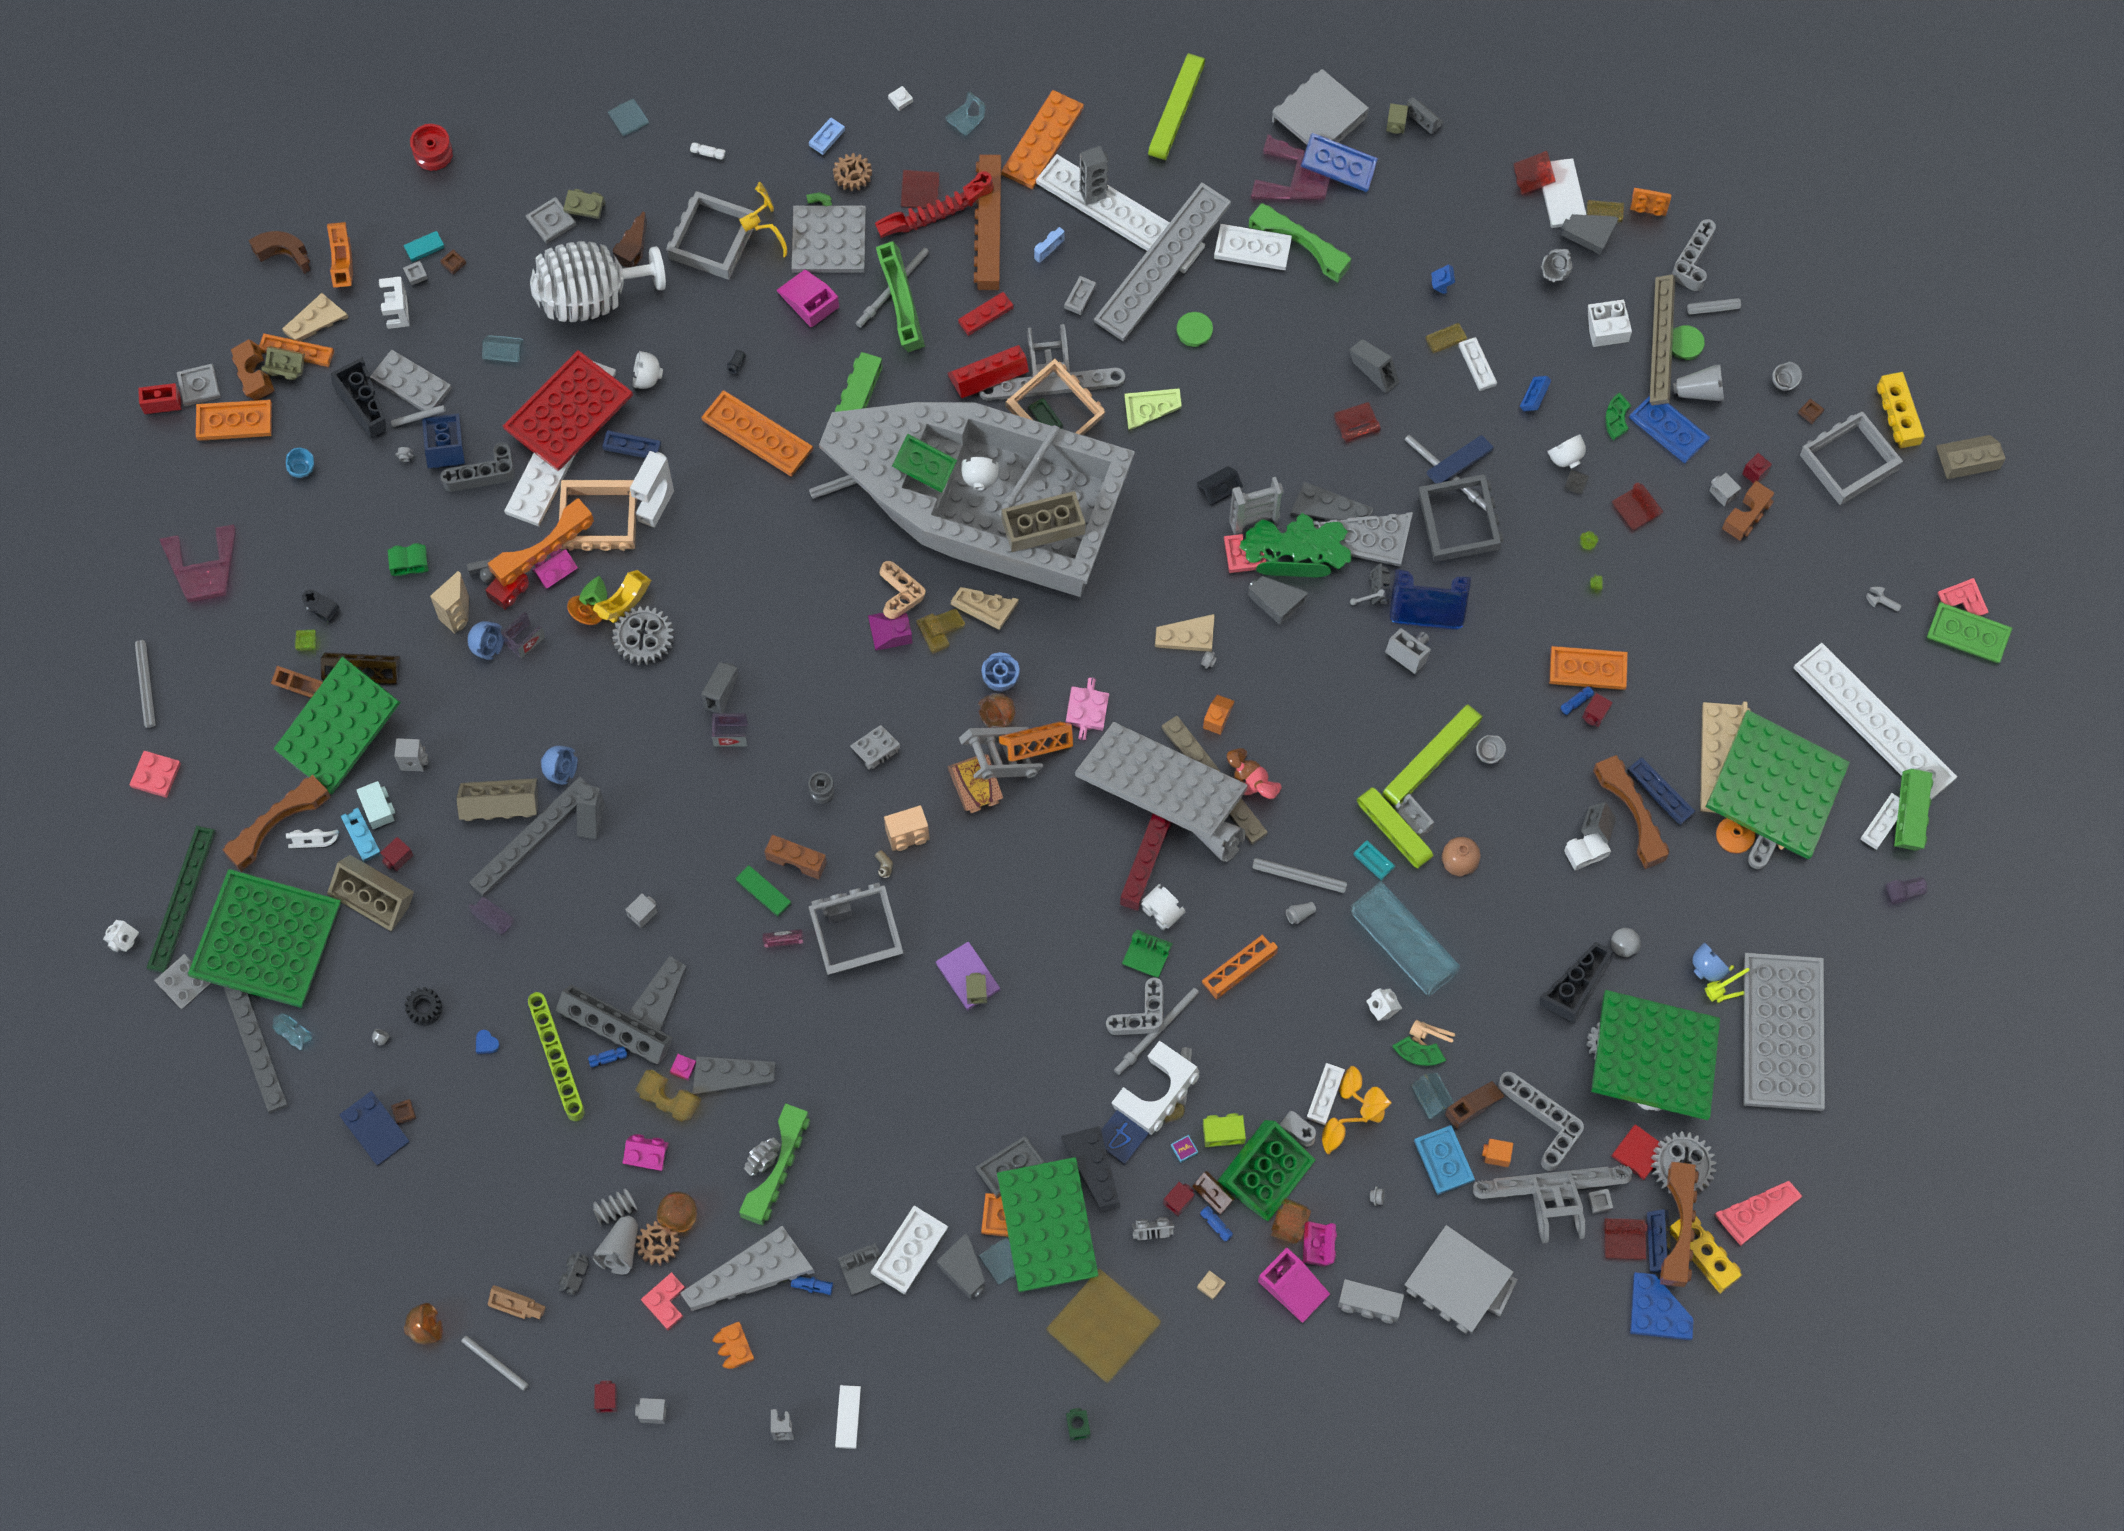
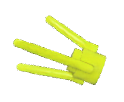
[1705,965,1750,1003]

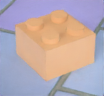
[884,805,929,851]

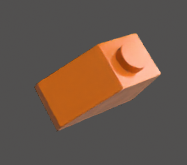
[1203,695,1235,735]

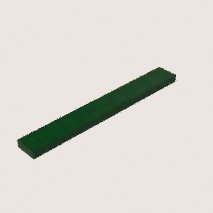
[146,825,216,973]

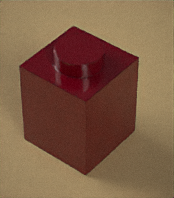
[1742,453,1772,484]
[1582,693,1613,727]
[380,837,414,871]
[1163,1182,1195,1217]
[594,1381,617,1413]

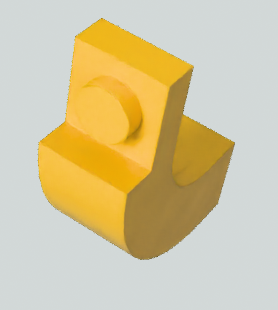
[593,570,652,623]

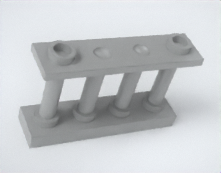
[1229,477,1284,535]
[959,727,1044,780]

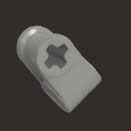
[1279,1111,1316,1147]

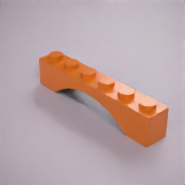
[488,498,594,587]

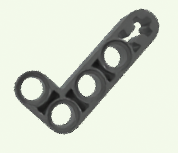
[440,443,515,492]

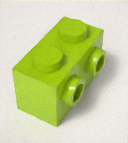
[1203,1113,1246,1147]

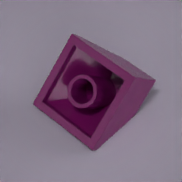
[868,612,912,651]

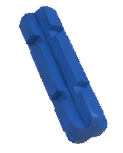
[1560,686,1594,715]
[588,1046,627,1067]
[1200,1206,1233,1242]

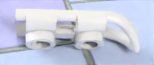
[286,829,339,848]

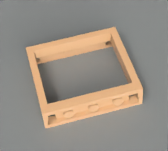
[1005,359,1105,435]
[559,480,637,551]

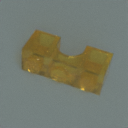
[635,1070,702,1122]

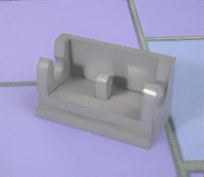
[1395,794,1434,838]
[771,1409,794,1441]

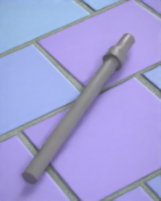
[856,247,929,328]
[997,426,1060,518]
[1405,435,1487,511]
[1114,988,1199,1075]

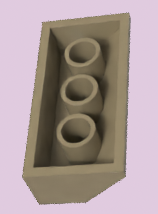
[456,778,538,821]
[327,855,414,931]

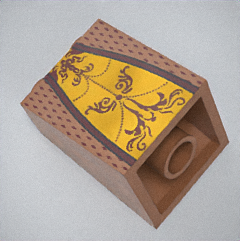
[947,754,1003,813]

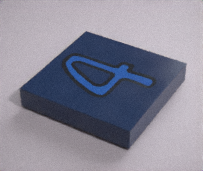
[1101,1110,1149,1165]

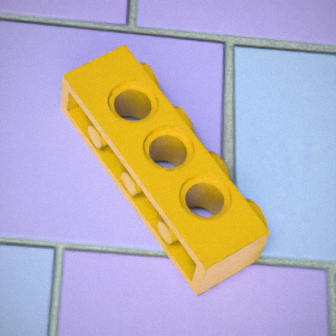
[1877,372,1925,449]
[1670,1216,1742,1294]

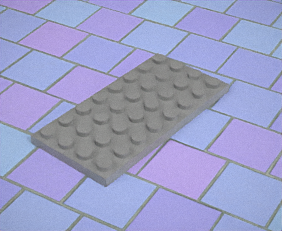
[1075,722,1248,840]
[1744,953,1825,1111]

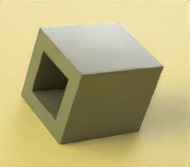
[1386,103,1408,134]
[966,973,987,1004]

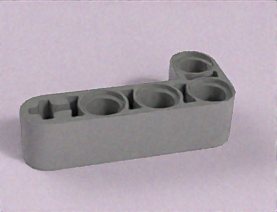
[1672,219,1716,291]

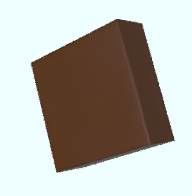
[440,249,466,274]
[1798,398,1825,424]
[391,1099,417,1125]

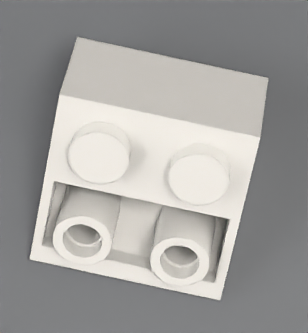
[1588,300,1632,347]

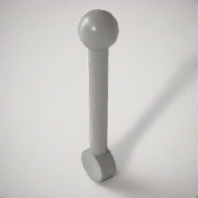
[1350,589,1386,605]

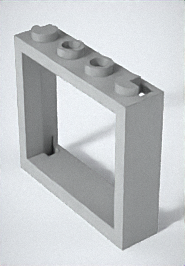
[666,191,755,280]
[1800,411,1903,506]
[808,883,903,975]

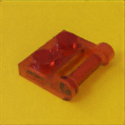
[1334,402,1381,442]

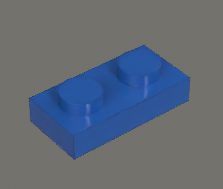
[1520,376,1551,411]

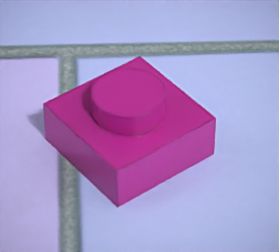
[670,1054,696,1081]

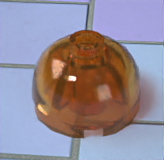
[978,693,1016,728]
[656,1191,698,1232]
[404,1303,443,1345]

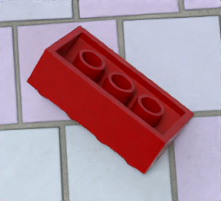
[947,345,1029,399]

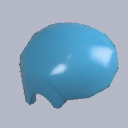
[286,447,314,478]

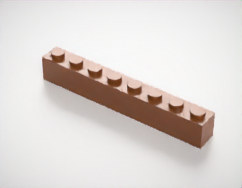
[974,155,1001,290]

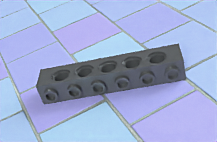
[556,984,673,1064]

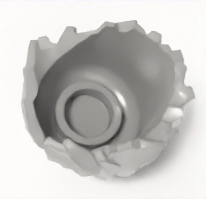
[1540,249,1573,283]

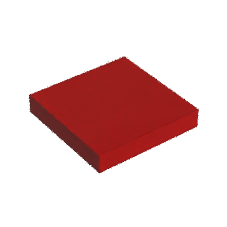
[1612,1124,1660,1180]

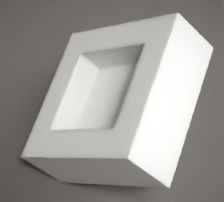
[888,86,913,111]

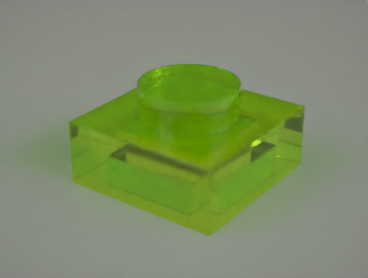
[295,630,316,651]

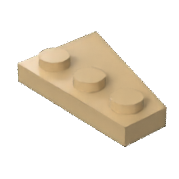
[282,293,348,341]
[951,587,1019,630]

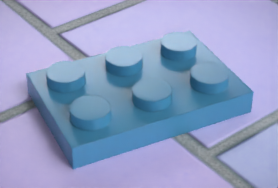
[1414,1125,1475,1195]

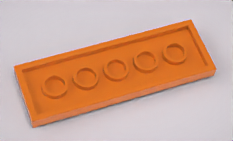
[1001,90,1084,190]
[701,390,813,477]

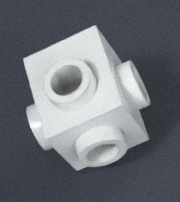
[103,920,139,952]
[1366,988,1402,1021]

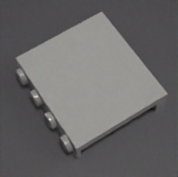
[1272,69,1369,144]
[1405,1225,1514,1334]

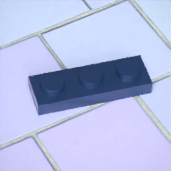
[602,430,661,458]
[1647,1209,1671,1273]

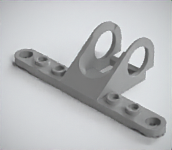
[979,324,1125,401]
[1473,1165,1632,1243]

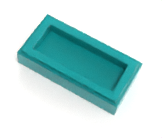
[404,231,445,262]
[1353,840,1395,881]

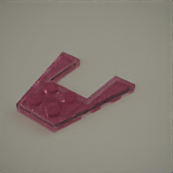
[1251,135,1330,199]
[159,524,236,602]

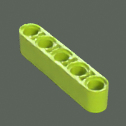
[1357,787,1433,868]

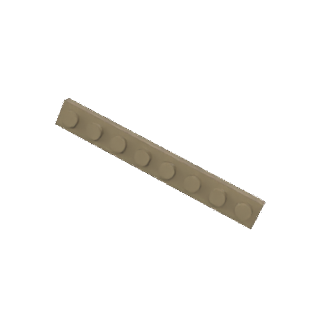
[1650,275,1675,405]
[1162,716,1268,845]

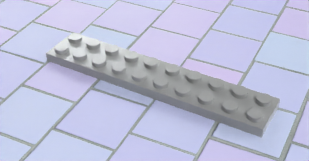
[1094,182,1231,342]

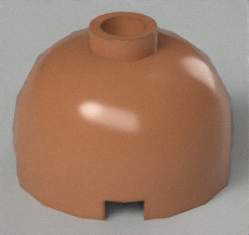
[1441,837,1481,877]

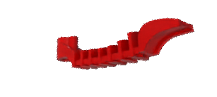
[875,171,994,238]

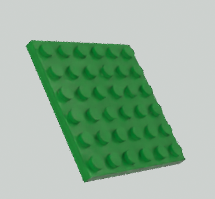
[1705,710,1850,860]
[188,869,341,1008]
[1591,990,1720,1120]

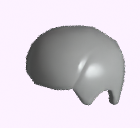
[1772,362,1802,391]
[1476,735,1506,764]
[1610,928,1641,958]

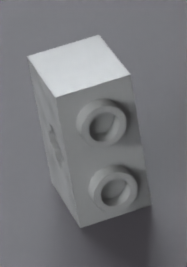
[394,739,428,772]

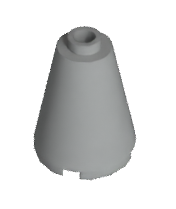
[1673,365,1724,401]
[1193,822,1245,862]
[593,1216,638,1275]

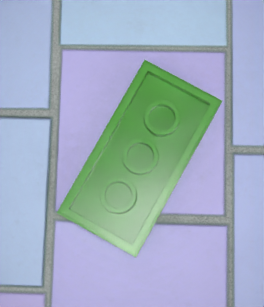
[1926,602,2012,664]

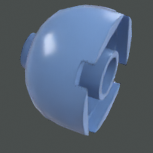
[468,621,504,660]
[981,652,1020,692]
[541,745,578,785]
[1693,943,1731,982]

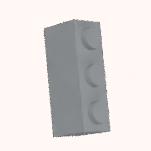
[1338,1279,1404,1324]

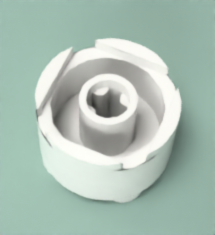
[1141,884,1186,930]

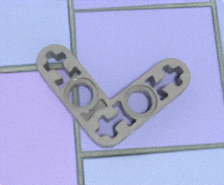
[1106,978,1164,1035]

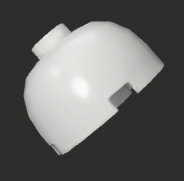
[632,351,663,389]
[1548,435,1586,468]
[961,457,999,491]

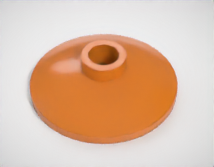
[567,596,602,625]
[1716,818,1755,853]

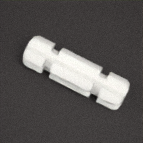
[690,143,725,160]

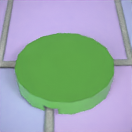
[1176,312,1213,347]
[1672,325,1705,360]

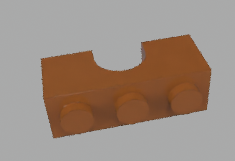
[231,339,274,401]
[1722,481,1775,541]
[764,835,827,880]

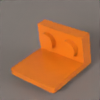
[1630,188,1672,216]

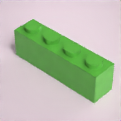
[835,352,883,412]
[1894,769,1933,851]

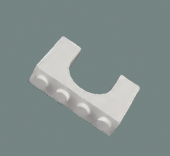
[630,451,674,528]
[1112,1041,1200,1135]

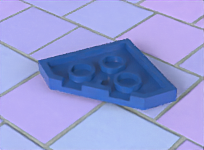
[1630,1272,1693,1340]

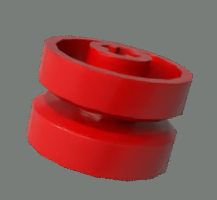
[410,124,453,171]

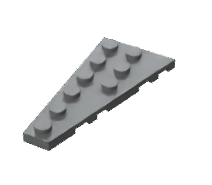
[1313,512,1413,567]
[680,1226,815,1311]

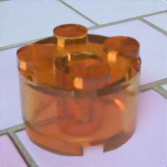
[1270,1198,1311,1244]

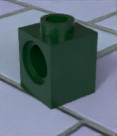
[1066,1408,1091,1442]

